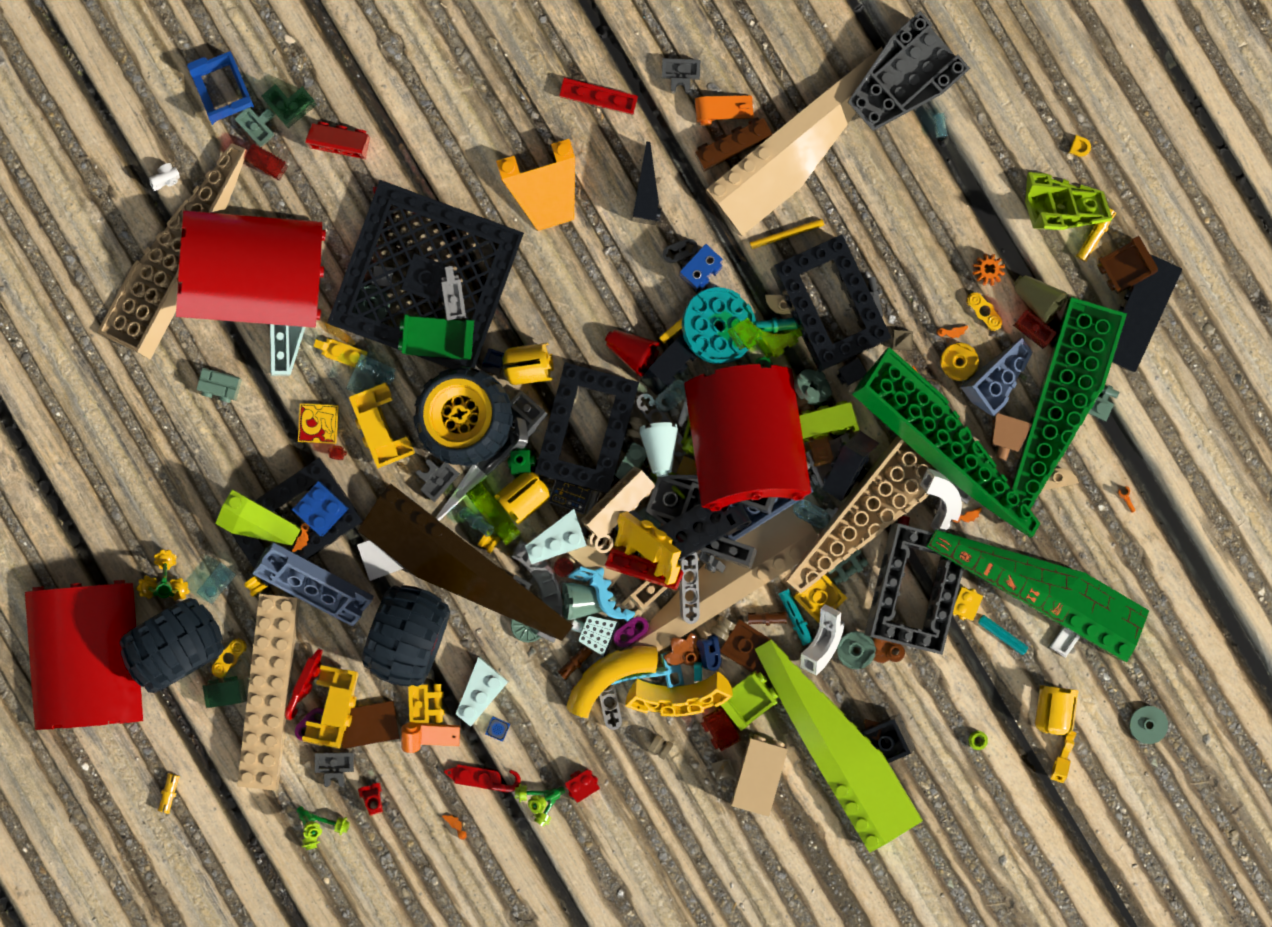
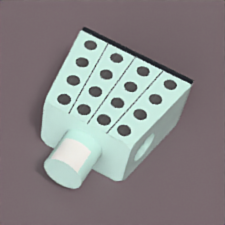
[571,616,619,657]

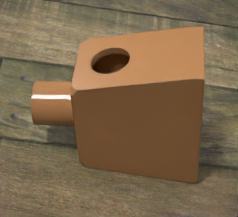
[991,413,1032,461]

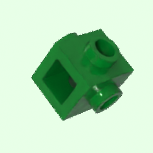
[508,448,537,478]

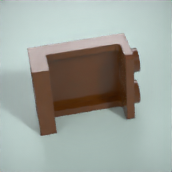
[1097,236,1158,294]

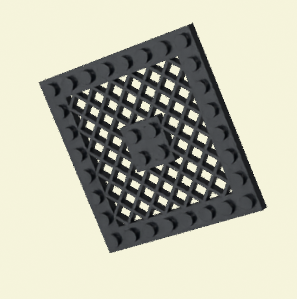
[327,180,524,369]

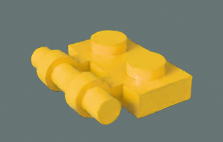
[408,684,444,724]

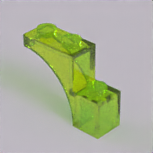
[727,317,803,358]

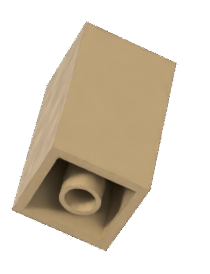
[731,734,788,817]

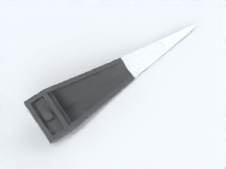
[436,390,548,521]

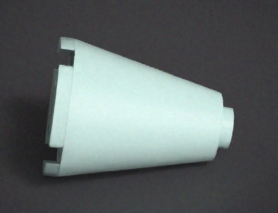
[639,422,678,477]

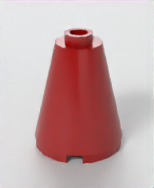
[605,329,660,376]

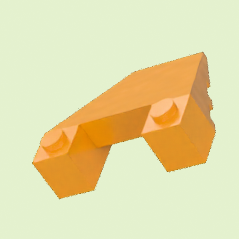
[496,139,576,231]

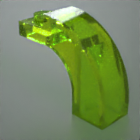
[466,482,521,545]

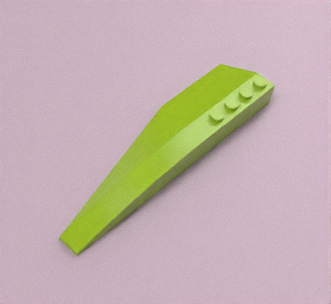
[755,639,923,853]

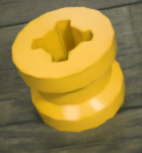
[478,529,501,554]
[243,576,268,597]

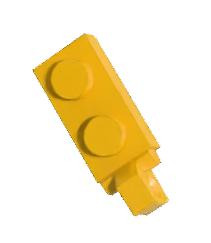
[313,338,368,370]

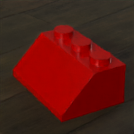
[305,121,370,160]

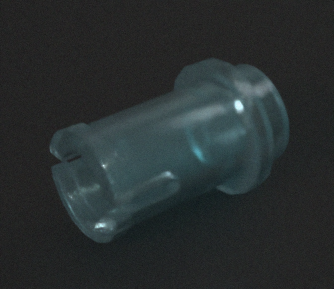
[932,113,948,138]

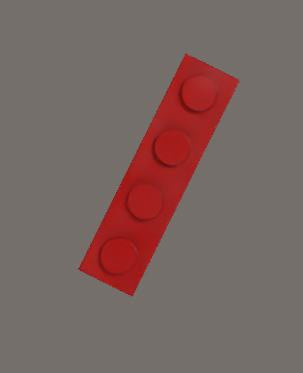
[559,78,638,115]
[605,549,684,590]

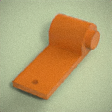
[695,96,754,126]
[401,722,460,753]

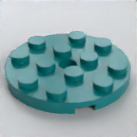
[682,287,756,364]

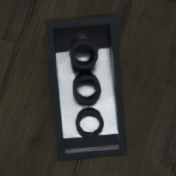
[633,141,662,226]
[860,714,916,763]

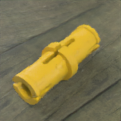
[157,773,180,814]

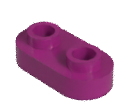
[614,617,649,647]
[295,707,324,741]

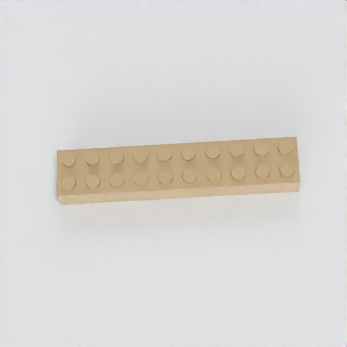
[237,594,300,791]

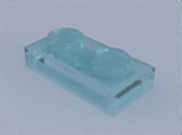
[197,562,237,604]

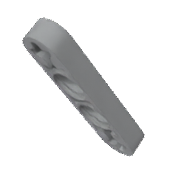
[637,394,686,457]
[678,552,700,624]
[593,656,622,730]

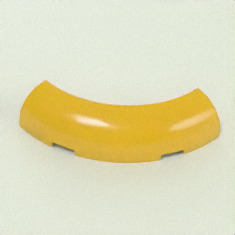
[566,646,658,718]
[625,671,733,716]

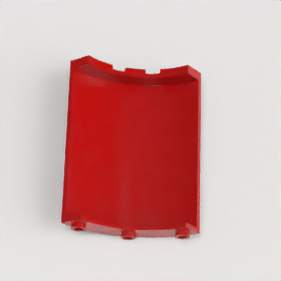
[176,210,326,328]
[684,364,812,511]
[25,580,143,730]

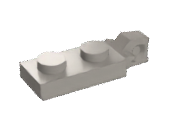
[441,266,466,320]

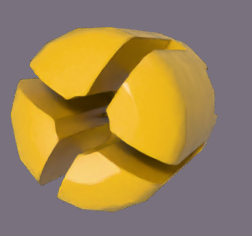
[502,342,554,385]
[494,472,550,525]
[1035,685,1078,735]

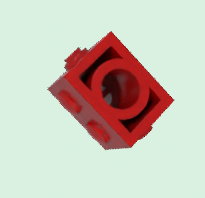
[565,768,600,803]

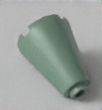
[562,582,616,620]

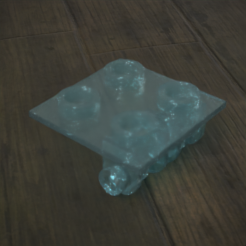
[346,354,396,394]

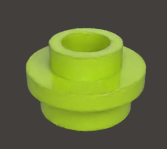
[968,731,988,750]

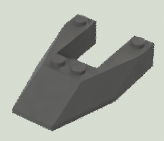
[646,475,776,569]

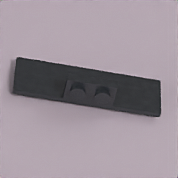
[1112,254,1182,372]

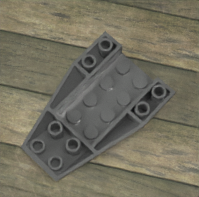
[847,11,971,131]

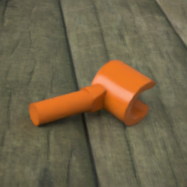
[1118,486,1136,513]

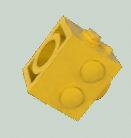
[953,587,983,621]

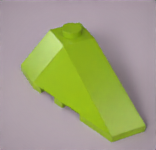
[215,490,301,545]

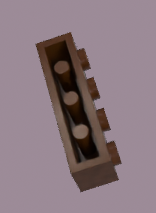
[695,117,773,172]

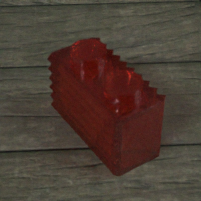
[244,143,288,181]
[1013,310,1056,349]
[701,706,741,751]

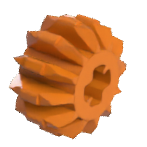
[973,254,1005,286]

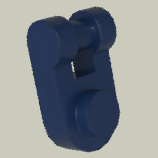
[697,634,721,671]

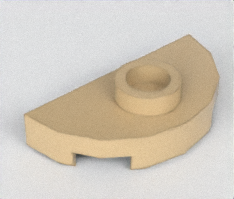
[765,295,791,315]
[1042,468,1079,491]

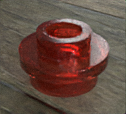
[328,445,347,460]

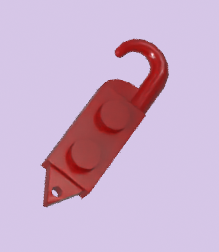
[285,648,323,720]
[444,764,521,793]

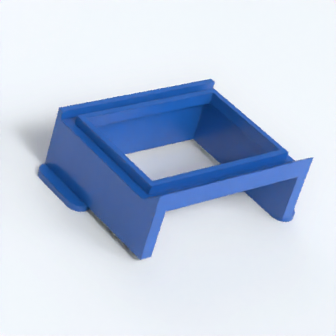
[187,51,254,125]

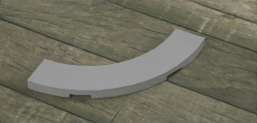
[512,540,562,643]

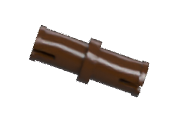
[748,611,787,626]
[557,645,593,680]

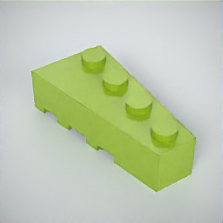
[799,401,860,442]

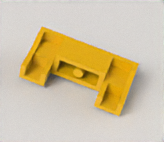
[349,382,415,469]
[614,511,681,585]
[302,665,358,749]

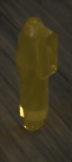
[324,323,356,345]

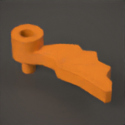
[936,325,968,338]
[951,507,982,523]
[292,523,310,552]
[442,815,467,840]

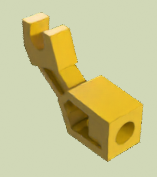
[1050,731,1076,783]

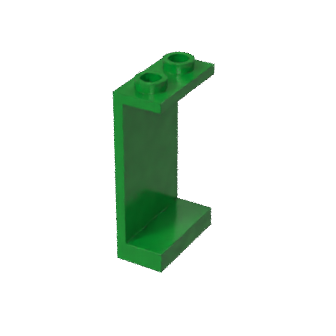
[398,315,474,360]

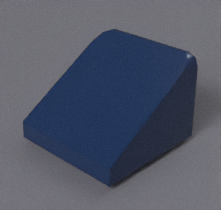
[482,348,504,376]

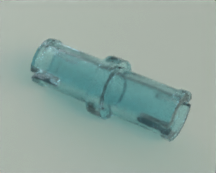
[459,507,494,537]

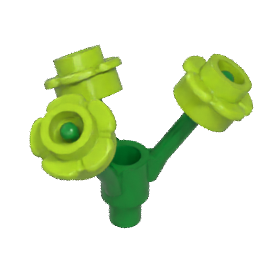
[515,784,565,827]
[296,806,350,850]

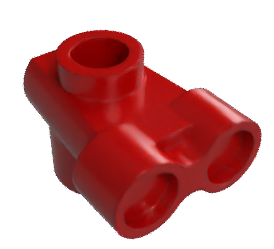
[358,783,383,816]

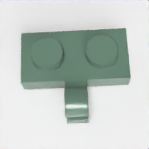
[235,108,275,148]

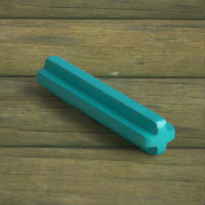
[978,615,1028,655]

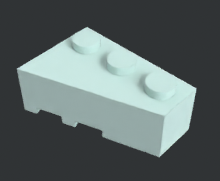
[270,324,305,376]
[525,509,587,564]
[456,657,509,727]

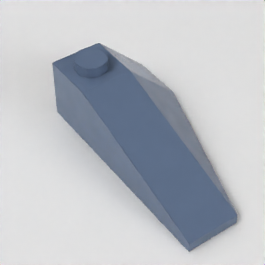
[961,338,1033,416]

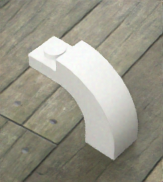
[920,468,962,532]
[800,604,844,675]

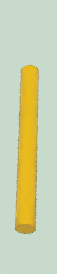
[749,219,824,249]

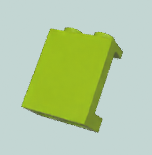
[721,671,779,731]

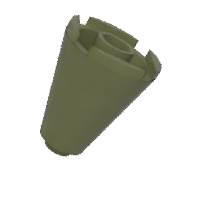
[1014,275,1069,325]

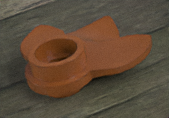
[664,633,699,666]
[872,637,905,663]

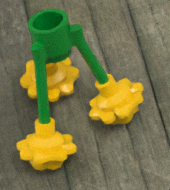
[136,549,190,601]

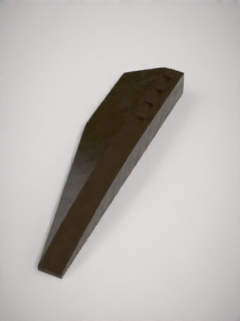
[358,483,573,641]

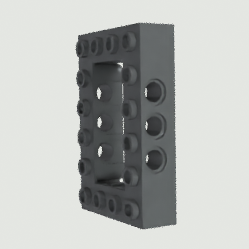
[864,523,964,655]

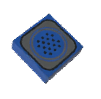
[485,716,510,742]

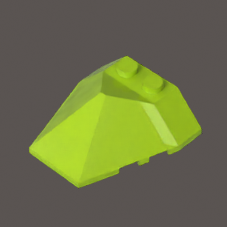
[1025,172,1112,230]

